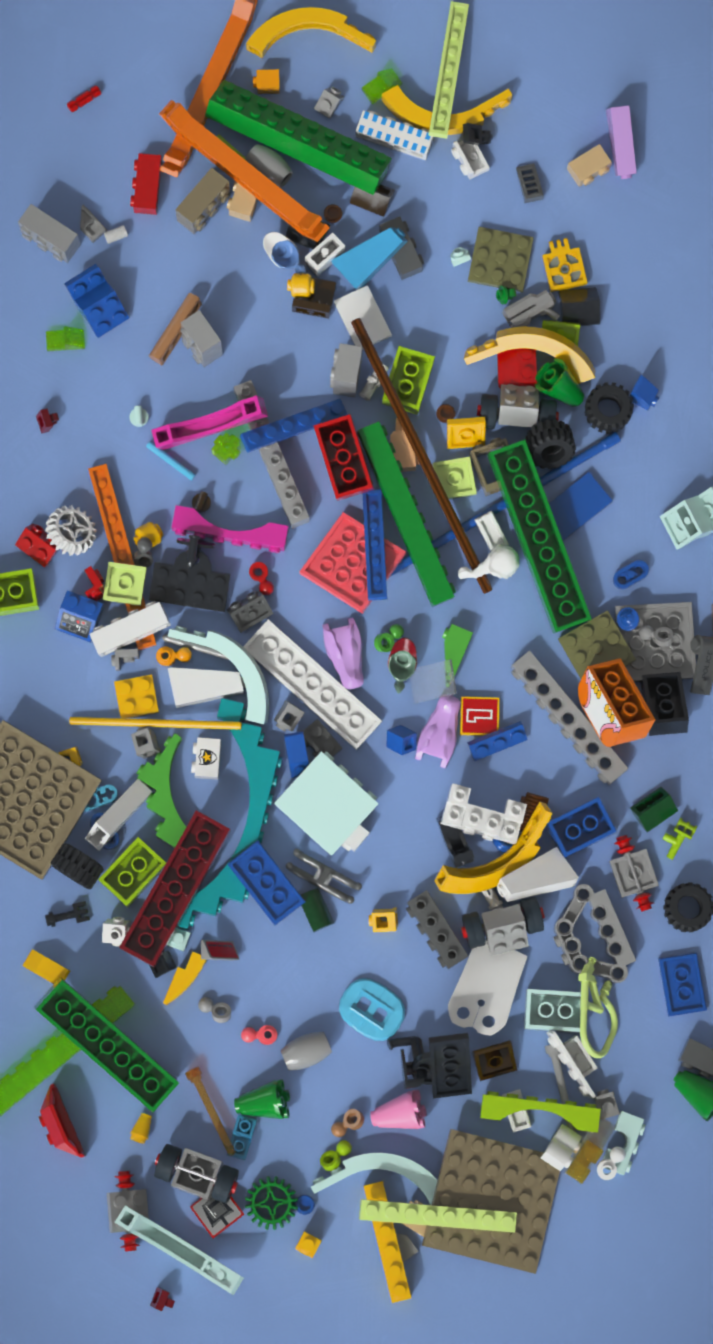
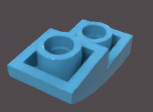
[227,1115,257,1160]

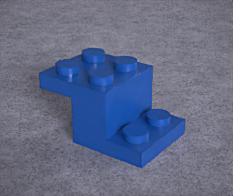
[64,264,129,338]

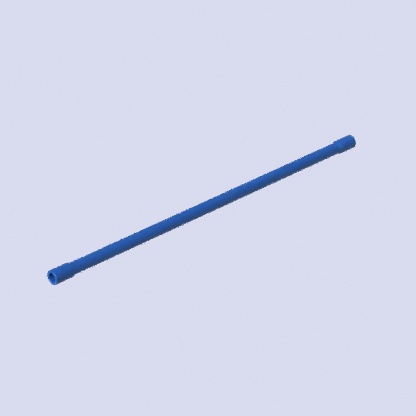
[344,432,621,604]

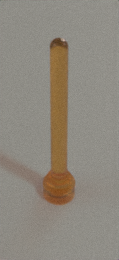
[185,1067,235,1156]

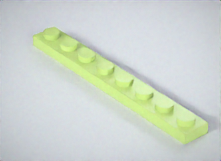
[429,1,469,138]
[359,1199,517,1233]

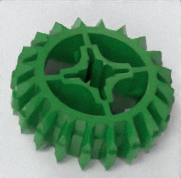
[245,1176,298,1230]

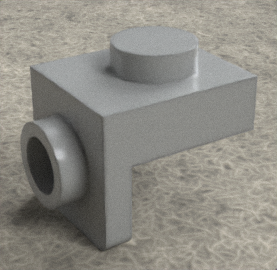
[314,87,344,118]

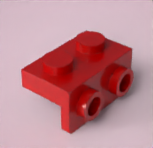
[15,523,60,568]
[85,566,105,601]

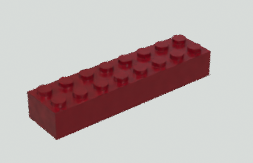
[119,810,231,968]

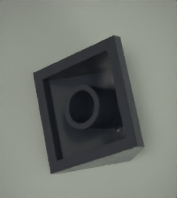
[559,287,600,326]

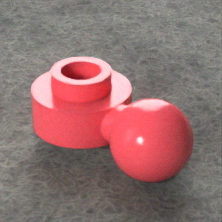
[241,1025,277,1045]

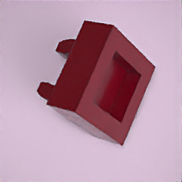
[36,408,59,434]
[150,1287,175,1311]

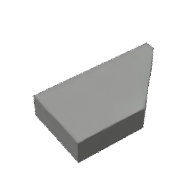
[80,204,107,243]
[396,1233,418,1263]

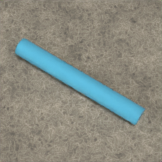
[146,441,196,481]

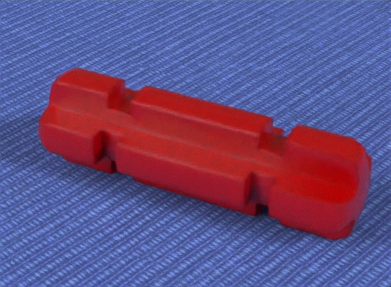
[67,85,101,112]

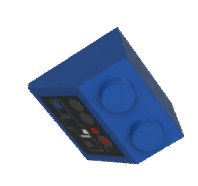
[55,590,104,643]

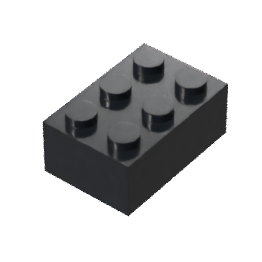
[641,672,689,736]

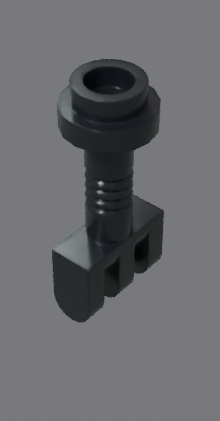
[45,901,90,927]

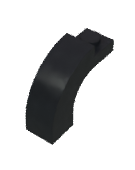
[436,816,474,868]

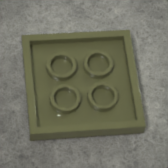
[468,227,534,293]
[558,610,636,679]

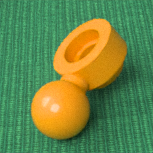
[156,646,192,666]

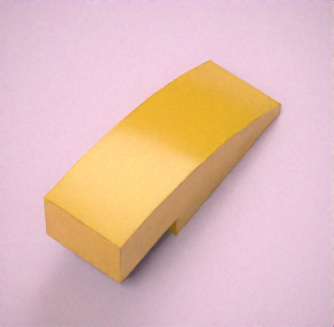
[163,952,207,1005]

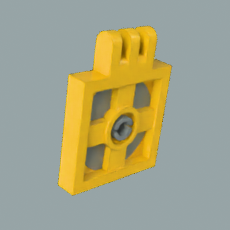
[542,238,588,292]

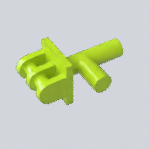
[662,817,698,860]

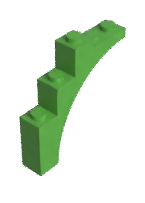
[136,734,186,848]

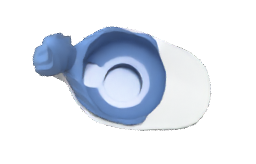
[263,232,306,273]

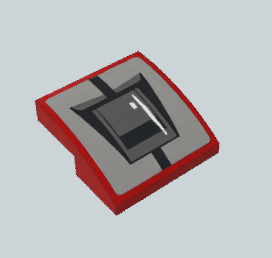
[190,1196,244,1238]

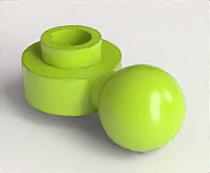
[320,1140,352,1171]

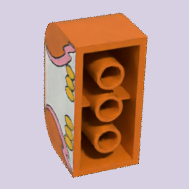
[578,658,655,747]

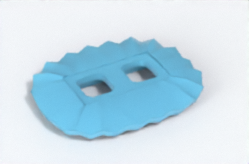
[339,978,405,1041]

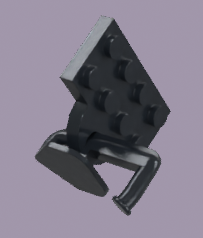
[149,535,231,612]
[387,1033,472,1099]

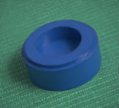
[295,1195,315,1215]

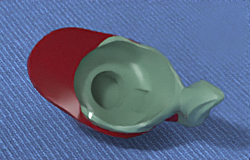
[388,637,417,693]

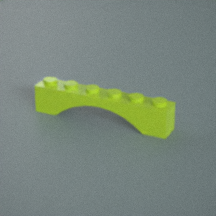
[480,1091,601,1133]

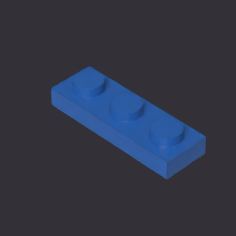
[467,721,528,761]

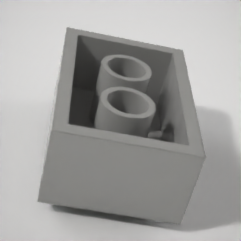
[18,204,80,263]
[180,310,223,367]
[330,343,362,398]

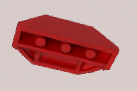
[497,348,537,389]
[39,1083,86,1158]

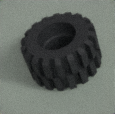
[584,382,634,434]
[525,419,576,469]
[50,843,104,889]
[663,882,713,933]

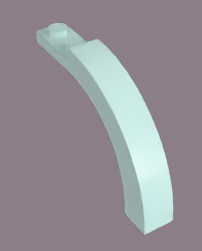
[168,626,269,724]
[311,1153,437,1205]
[115,1205,244,1295]

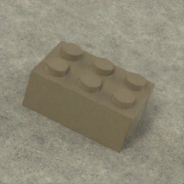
[175,168,230,234]

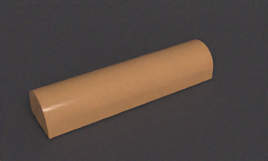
[149,293,202,366]

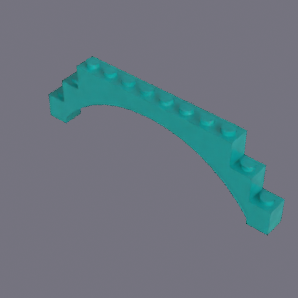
[178,698,283,930]

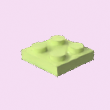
[432,457,477,499]
[103,562,147,606]

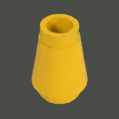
[130,1113,152,1144]

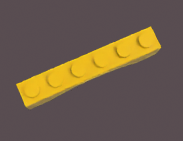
[363,1181,411,1303]

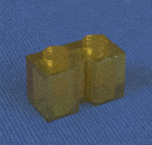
[564,1140,604,1184]

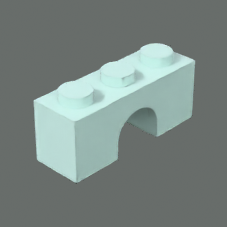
[603,1111,646,1175]

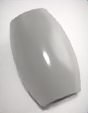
[245,144,293,188]
[280,1032,332,1070]

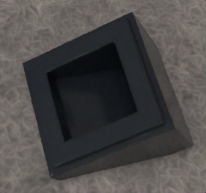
[149,951,177,978]

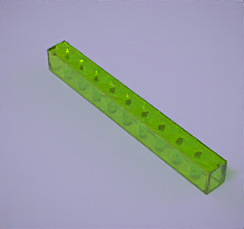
[0,986,136,1117]

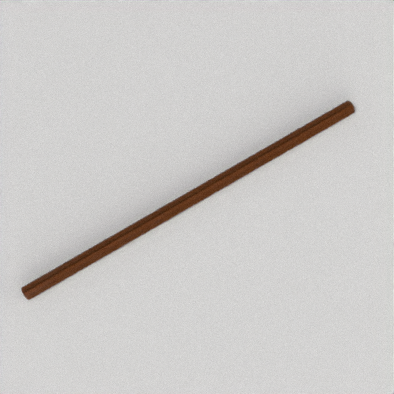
[351,318,492,594]

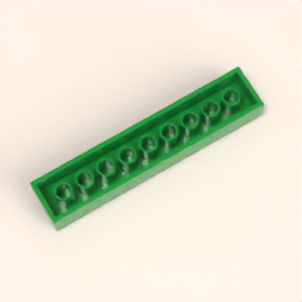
[205,80,392,195]
[487,440,591,634]

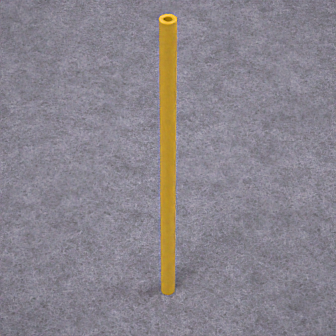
[69,717,242,730]

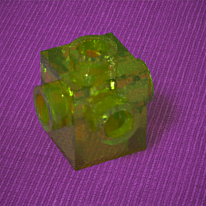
[211,433,241,465]

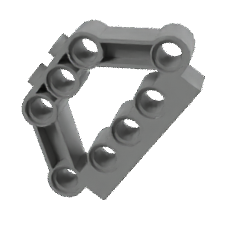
[553,884,636,984]

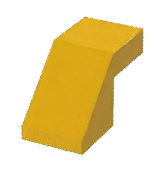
[22,949,70,984]

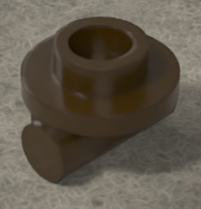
[192,491,211,512]

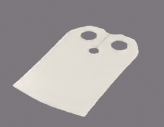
[448,941,528,1036]

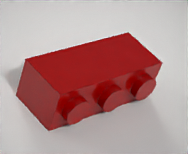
[130,153,162,215]

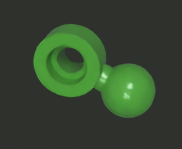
[374,624,404,652]

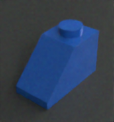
[630,375,659,410]
[284,731,309,778]

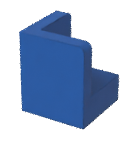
[386,725,417,755]

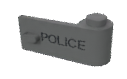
[690,635,713,695]

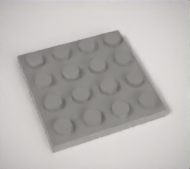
[615,602,696,682]

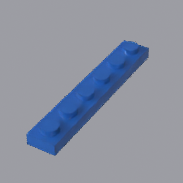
[240,399,348,453]
[362,489,387,601]

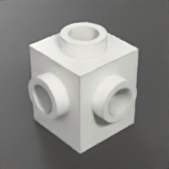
[102,917,130,947]

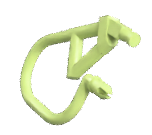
[578,957,618,1058]

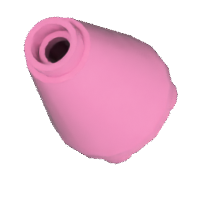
[370,1089,427,1129]

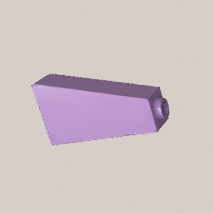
[606,106,637,179]

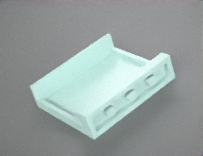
[274,751,379,855]

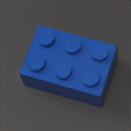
[546,797,616,858]

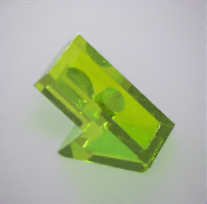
[361,68,403,104]
[46,326,85,352]

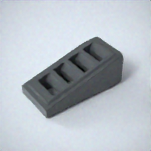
[516,163,543,203]

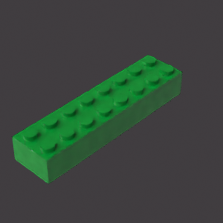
[34,977,179,1112]

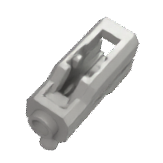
[502,290,560,328]

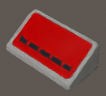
[201,940,239,961]

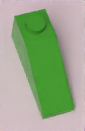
[442,624,473,688]

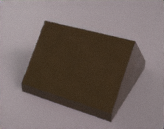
[471,1040,517,1081]

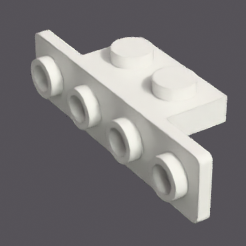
[546,1030,597,1099]

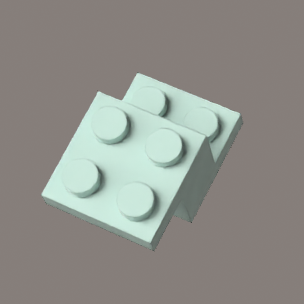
[660,486,713,550]

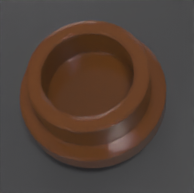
[324,204,342,223]
[436,404,455,423]

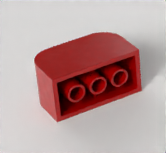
[314,414,374,501]

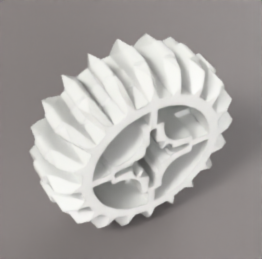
[45,505,97,556]

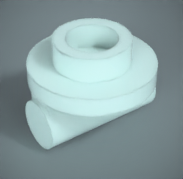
[450,247,471,267]
[129,406,149,427]

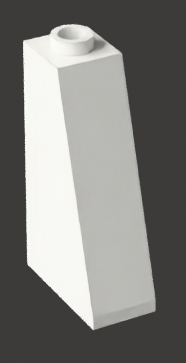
[168,667,246,708]
[85,779,152,851]
[497,847,579,902]

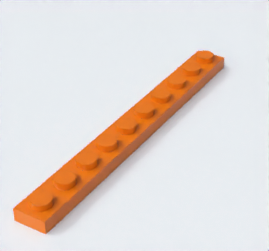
[88,464,157,651]

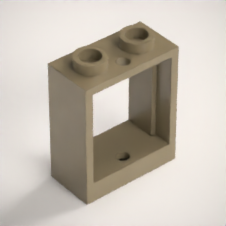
[469,437,509,497]

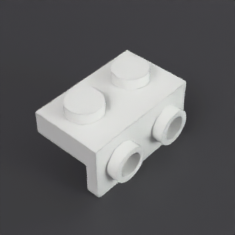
[451,141,490,180]

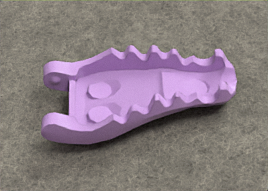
[322,618,364,689]
[415,694,460,769]

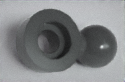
[133,537,153,567]

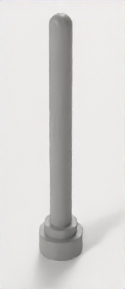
[162,634,229,660]
[545,1045,576,1132]

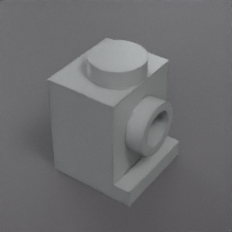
[274,700,304,732]
[131,727,161,759]

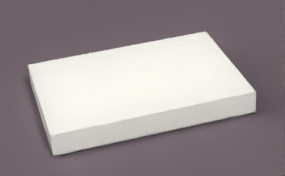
[334,285,392,350]

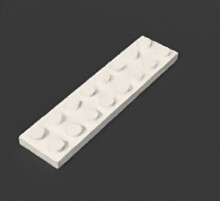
[243,619,382,750]

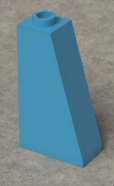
[331,227,408,289]

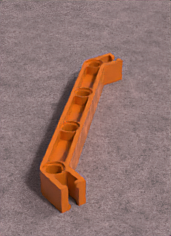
[160,0,258,177]
[159,100,329,242]

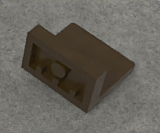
[292,277,336,319]

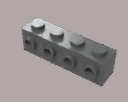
[406,890,468,969]

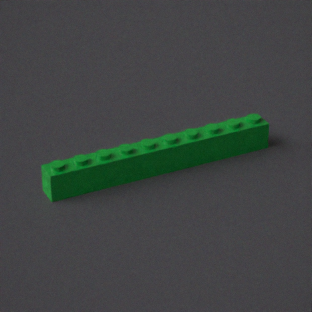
[357,421,456,607]

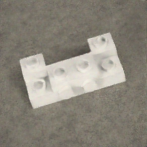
[440,784,527,844]

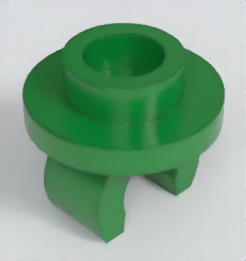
[496,285,517,305]

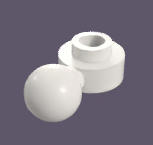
[597,1146,626,1180]

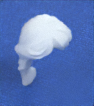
[458,544,520,579]

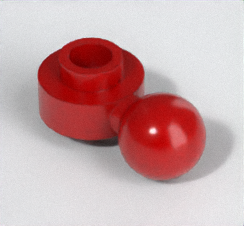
[249,562,274,596]

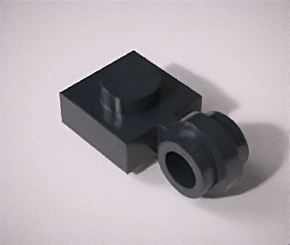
[463,123,493,145]

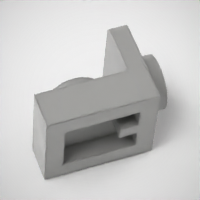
[111,649,139,671]
[594,1089,620,1120]

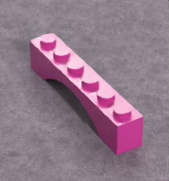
[152,395,268,450]
[171,505,289,553]

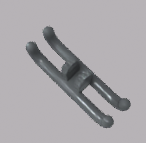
[286,849,362,904]

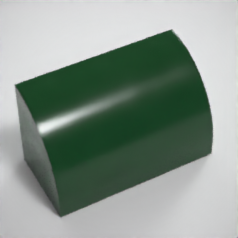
[630,787,678,832]
[301,888,334,933]

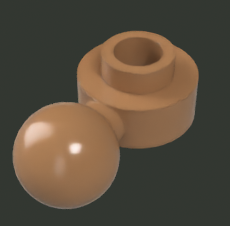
[331,1109,364,1137]

